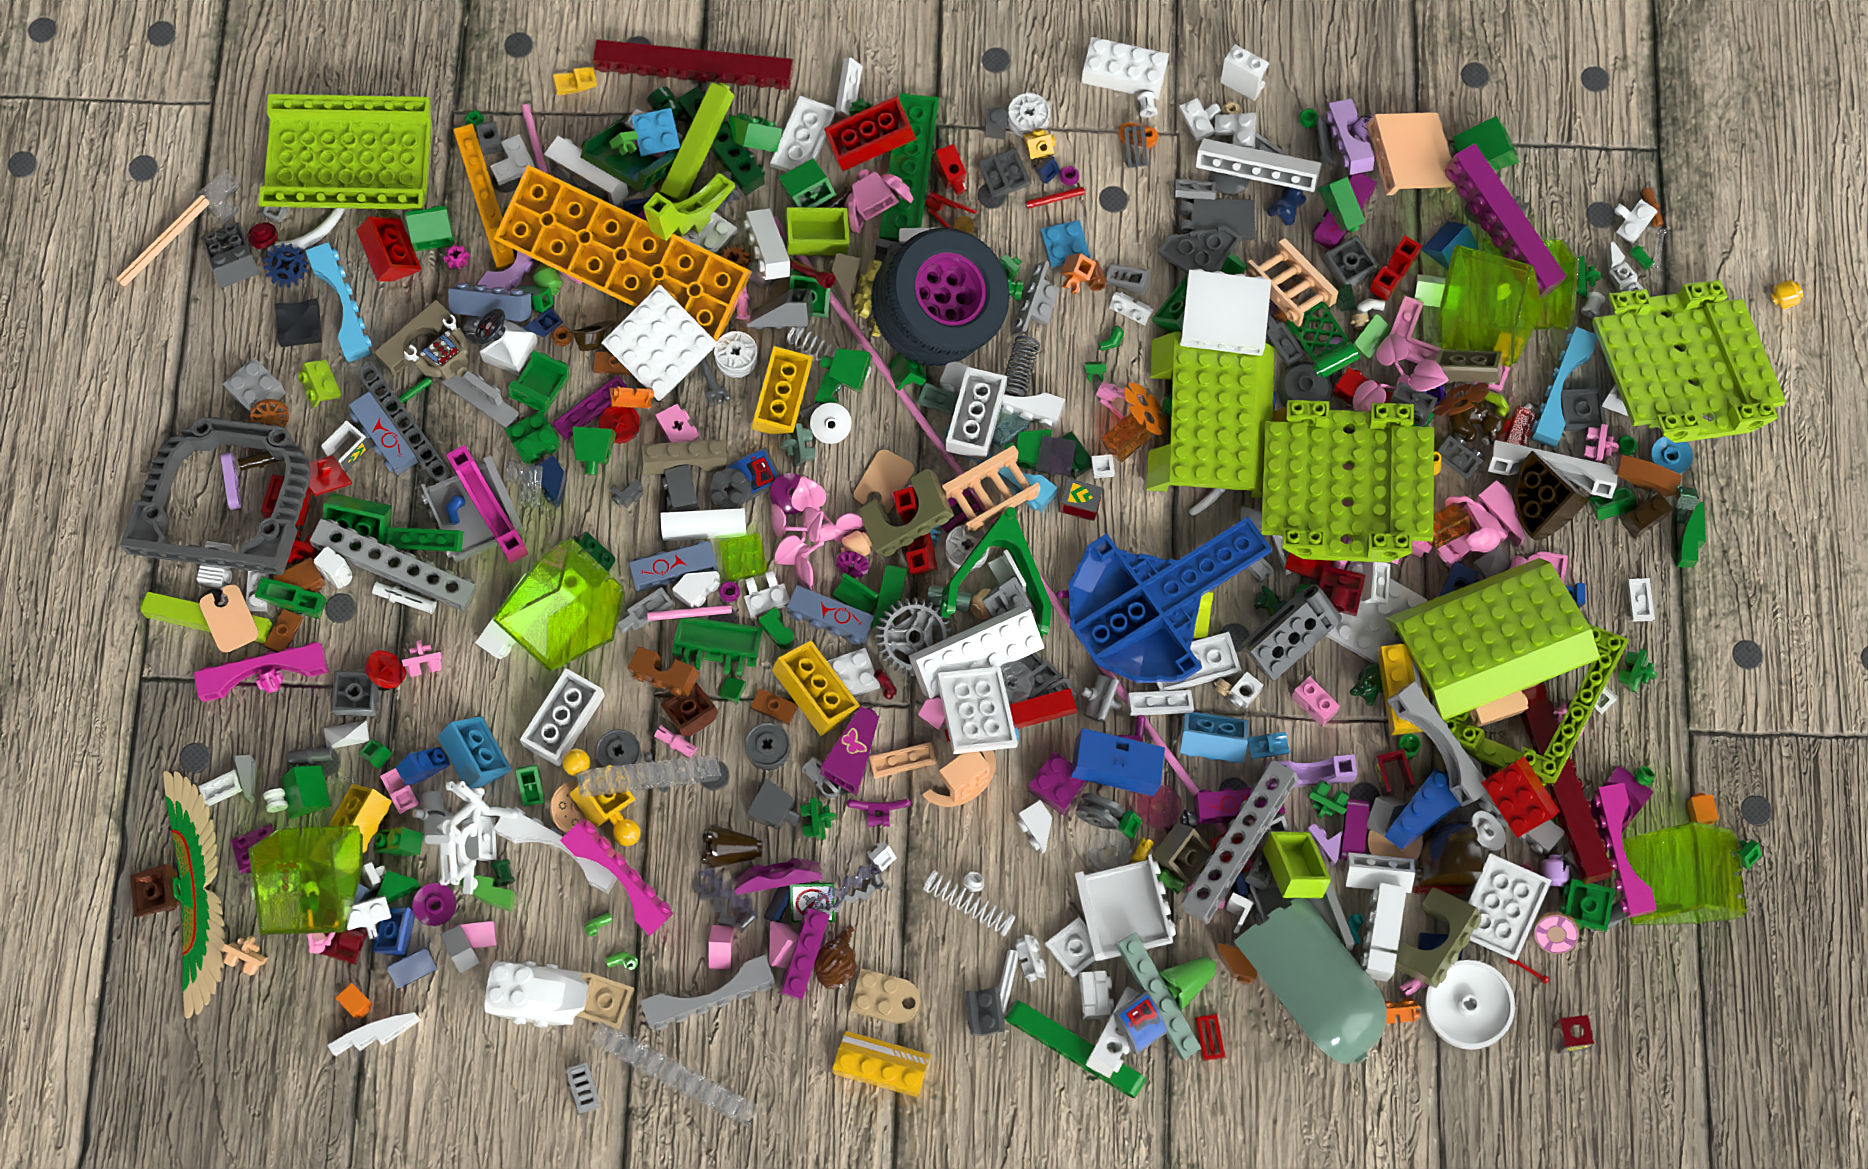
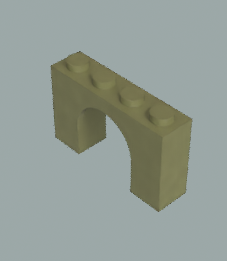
[858,468,954,557]
[1390,887,1482,989]

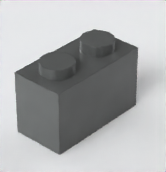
[662,464,699,512]

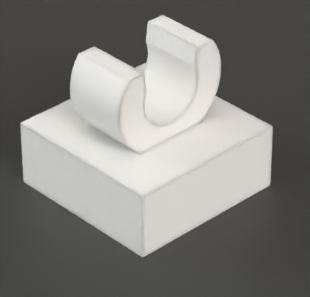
[1091,454,1115,479]
[867,842,896,872]
[361,862,387,892]

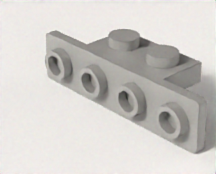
[1012,260,1060,336]
[443,371,519,429]

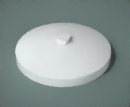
[1425,960,1515,1049]

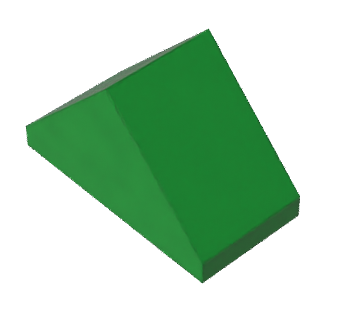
[515,764,545,807]
[377,870,421,904]

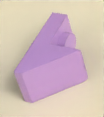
[1306,823,1342,868]

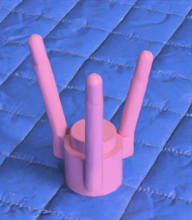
[1096,382,1140,428]
[307,910,343,954]

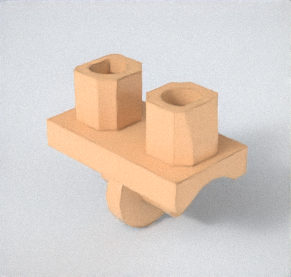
[222,935,267,975]

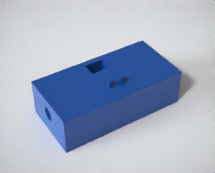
[1070,728,1165,796]

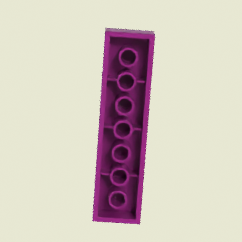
[1445,144,1567,302]

